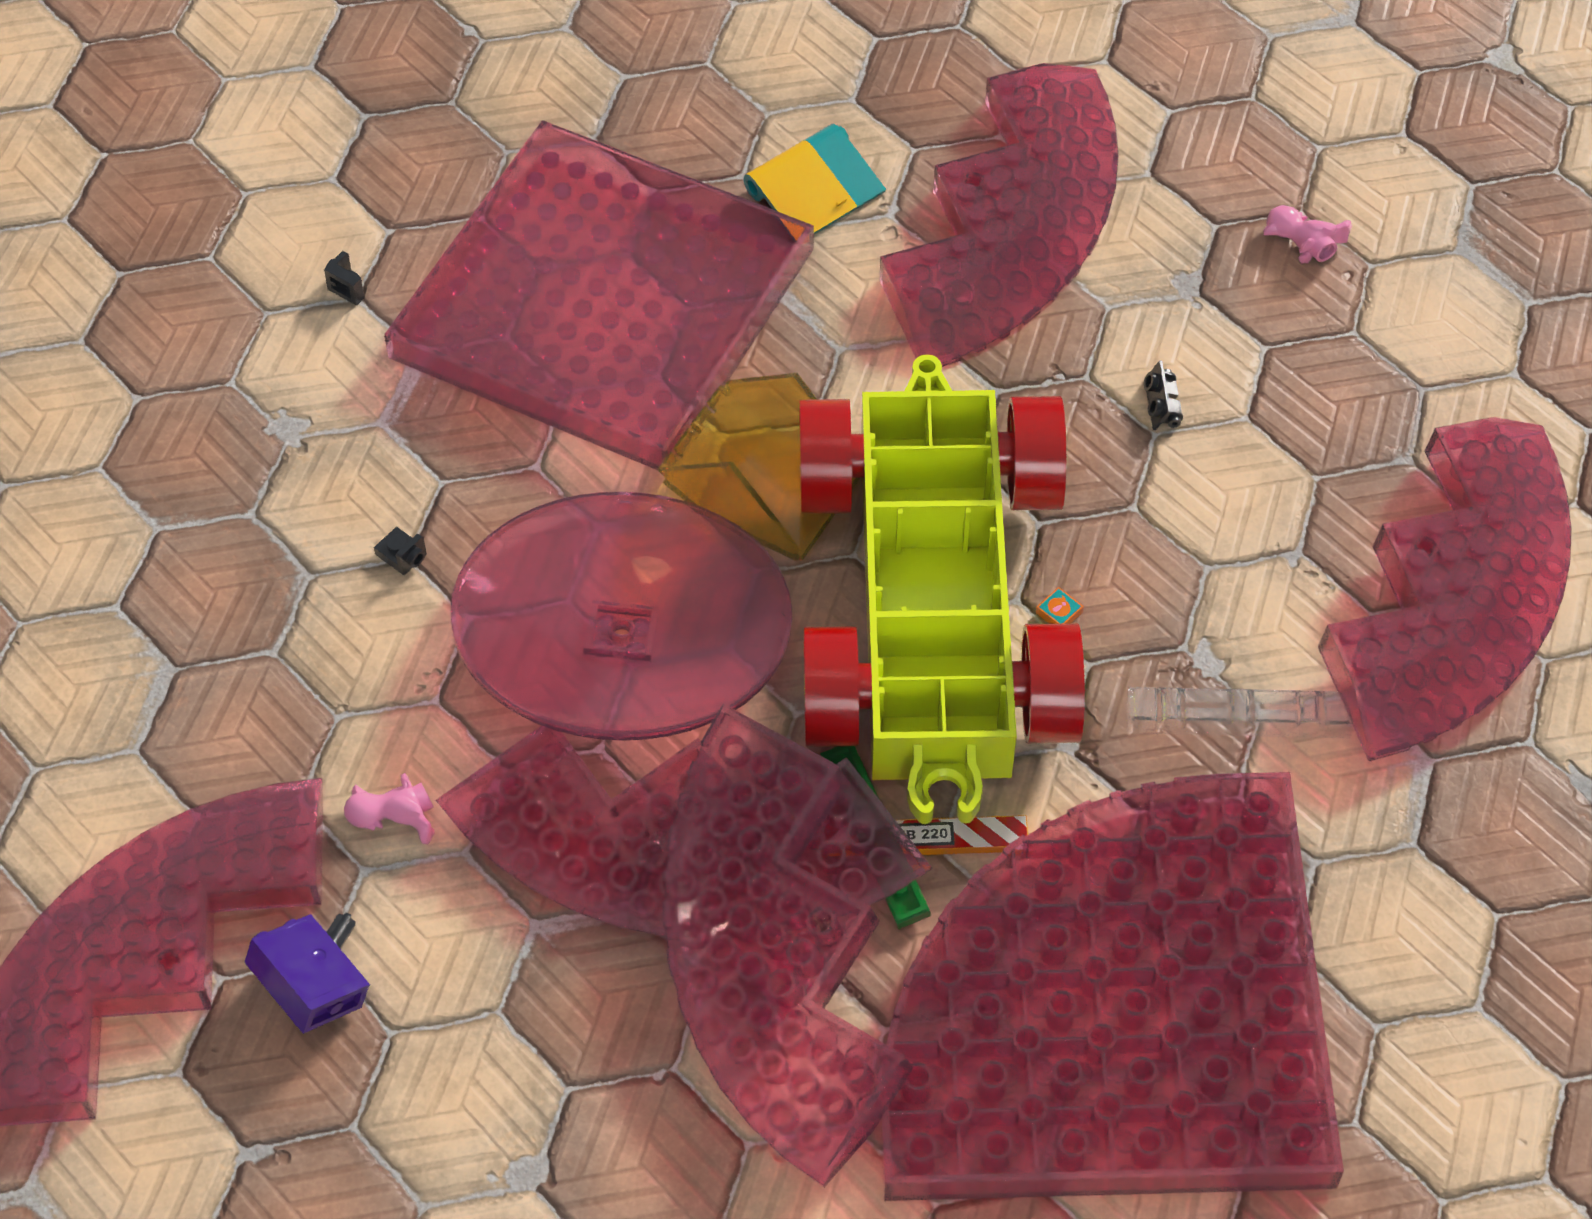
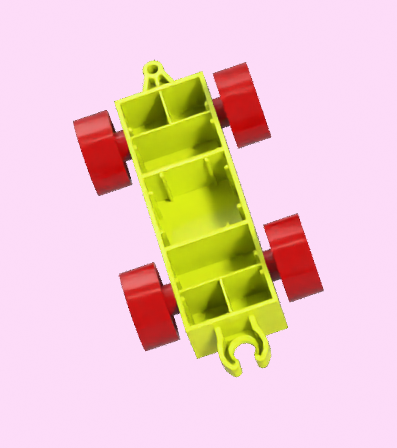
[799,354,1085,824]

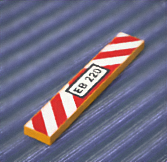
[816,815,1029,858]

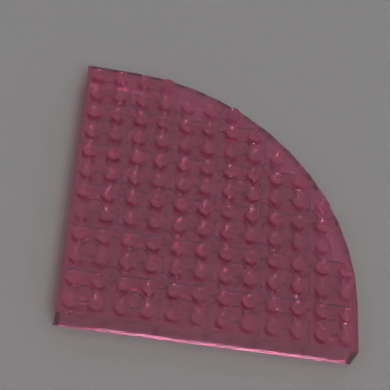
[881,772,1344,1201]

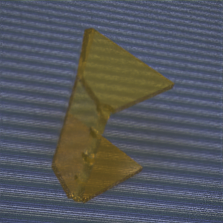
[658,373,860,561]

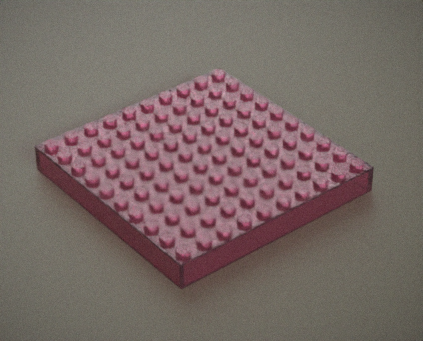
[384,120,814,474]

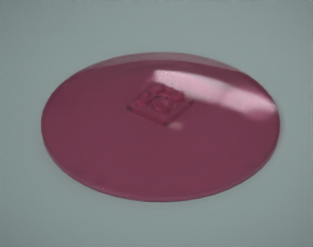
[451,492,792,741]

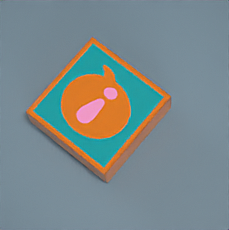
[1036,587,1084,624]

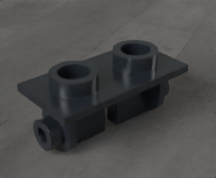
[1144,360,1183,431]

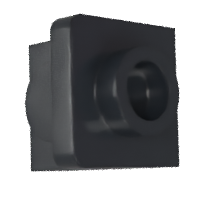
[324,251,365,306]
[374,526,427,575]

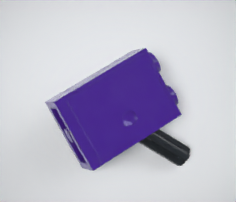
[244,913,370,1034]

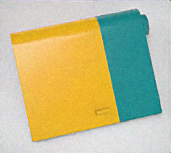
[743,124,886,243]

